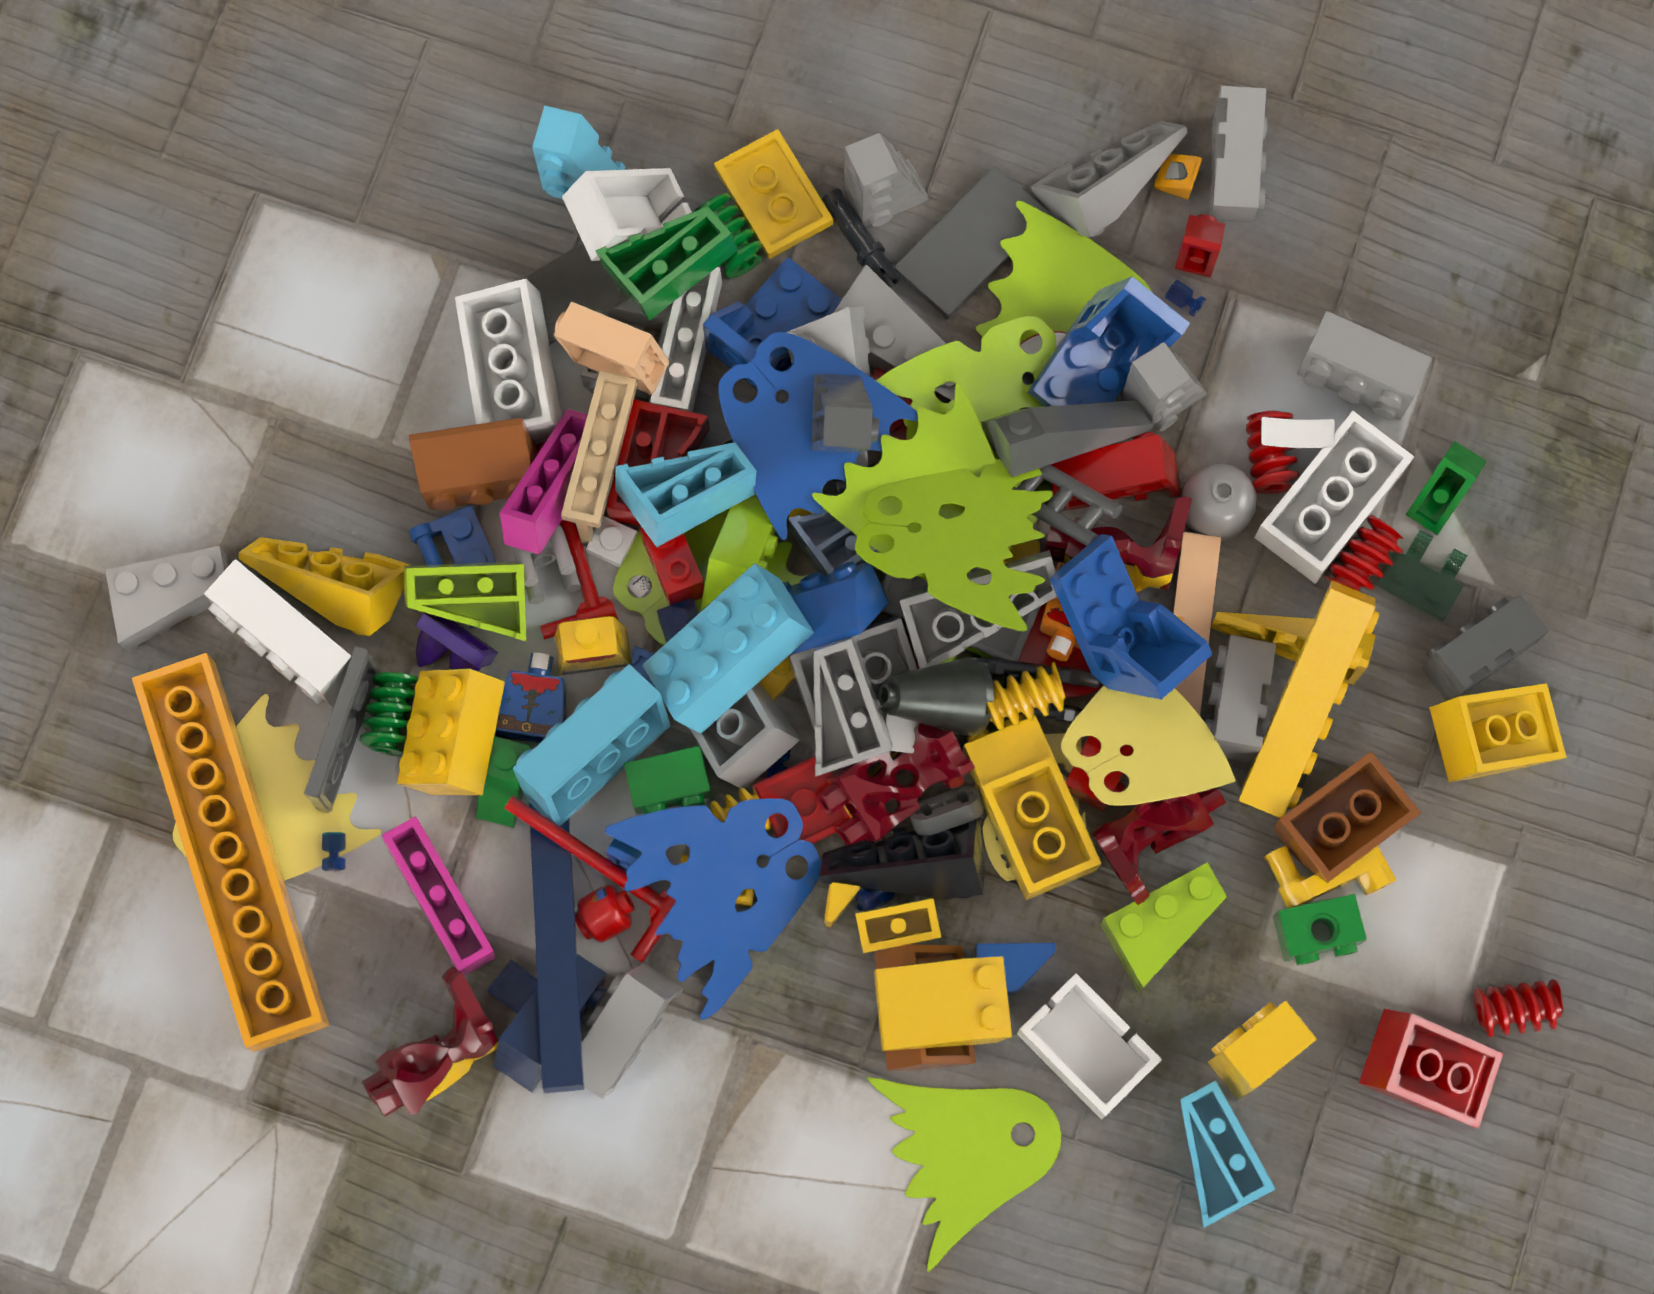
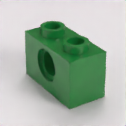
[1273,894,1367,966]

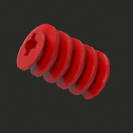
[1245,410,1299,494]
[1324,515,1403,592]
[1473,979,1563,1037]

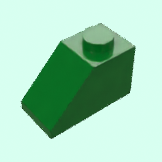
[1405,441,1487,535]
[476,737,532,829]

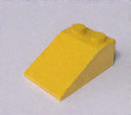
[1429,683,1567,783]
[874,956,1012,1051]

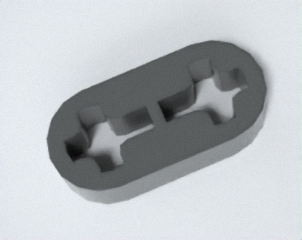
[910,786,984,835]

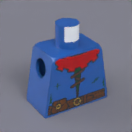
[494,653,566,743]

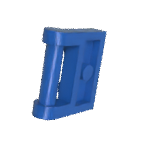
[409,505,496,565]

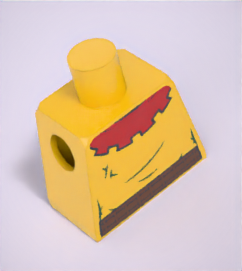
[554,616,631,676]

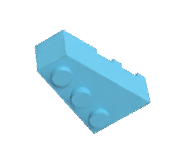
[532,105,626,199]
[615,442,756,547]
[1180,1081,1276,1227]

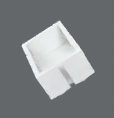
[562,168,692,261]
[1017,973,1162,1120]

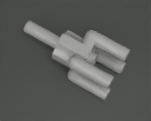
[512,525,581,604]

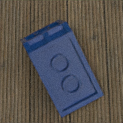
[703,257,842,391]
[1027,276,1190,407]
[1049,534,1212,700]

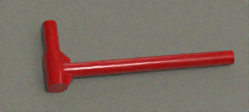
[536,441,618,640]
[504,796,676,963]

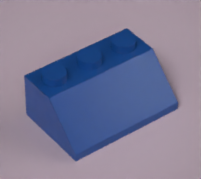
[783,562,889,655]

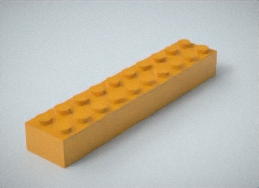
[132,653,330,1052]

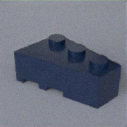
[493,954,607,1092]

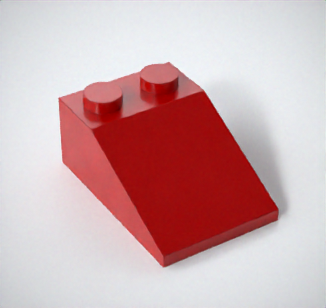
[1359,1009,1503,1129]

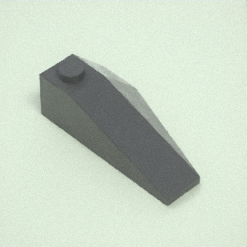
[981,400,1153,477]

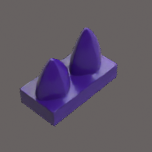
[416,613,498,671]

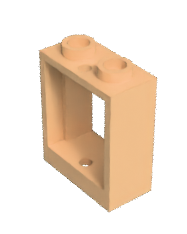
[554,302,670,395]

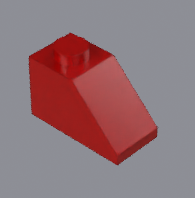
[1174,214,1225,278]

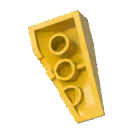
[239,537,411,636]
[1211,612,1376,685]

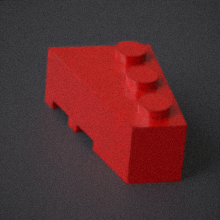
[607,400,710,527]
[1050,432,1182,511]

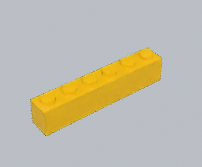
[1238,580,1380,818]

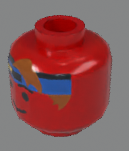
[575,884,635,943]

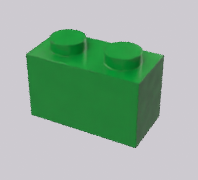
[624,746,712,815]

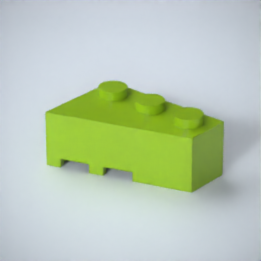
[700,493,788,611]
[403,562,526,642]
[1100,862,1227,993]

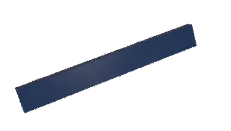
[529,803,584,1093]

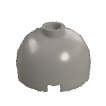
[1181,463,1257,542]

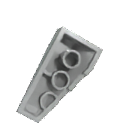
[1031,121,1188,237]

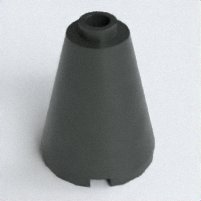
[879,657,994,736]

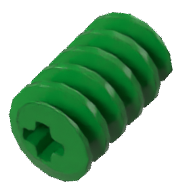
[693,193,763,279]
[359,672,418,757]

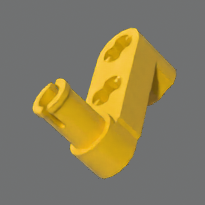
[1264,845,1397,908]

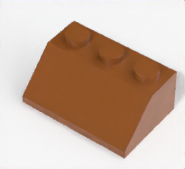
[409,417,539,511]
[1273,751,1421,883]
[874,944,976,1071]

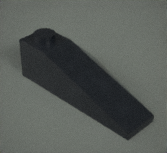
[819,817,985,899]

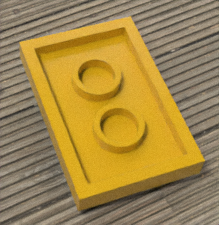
[714,129,833,259]

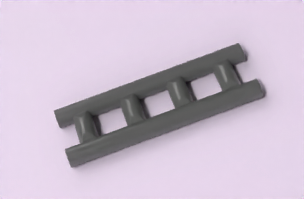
[993,448,1122,546]

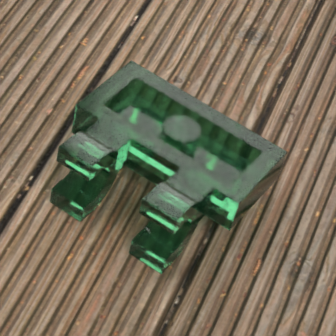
[1375,530,1468,622]

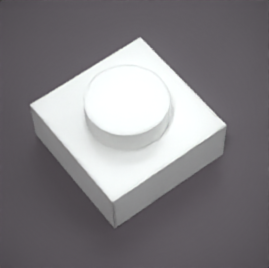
[586,516,638,567]

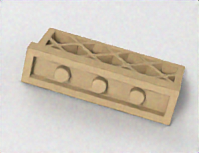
[561,371,638,544]

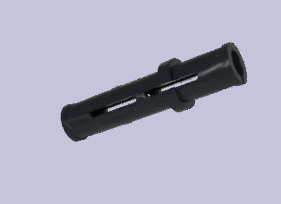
[822,189,901,288]

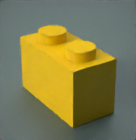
[962,714,1053,791]
[855,898,941,953]

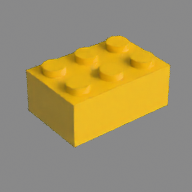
[397,669,505,795]
[980,756,1102,901]
[1208,1001,1317,1100]

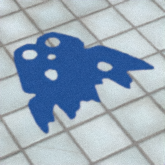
[605,798,821,1020]

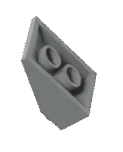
[690,682,800,788]

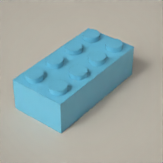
[643,563,814,734]
[513,664,671,827]

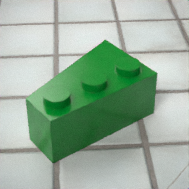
[595,206,738,321]

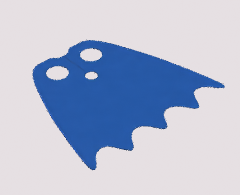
[718,332,918,540]

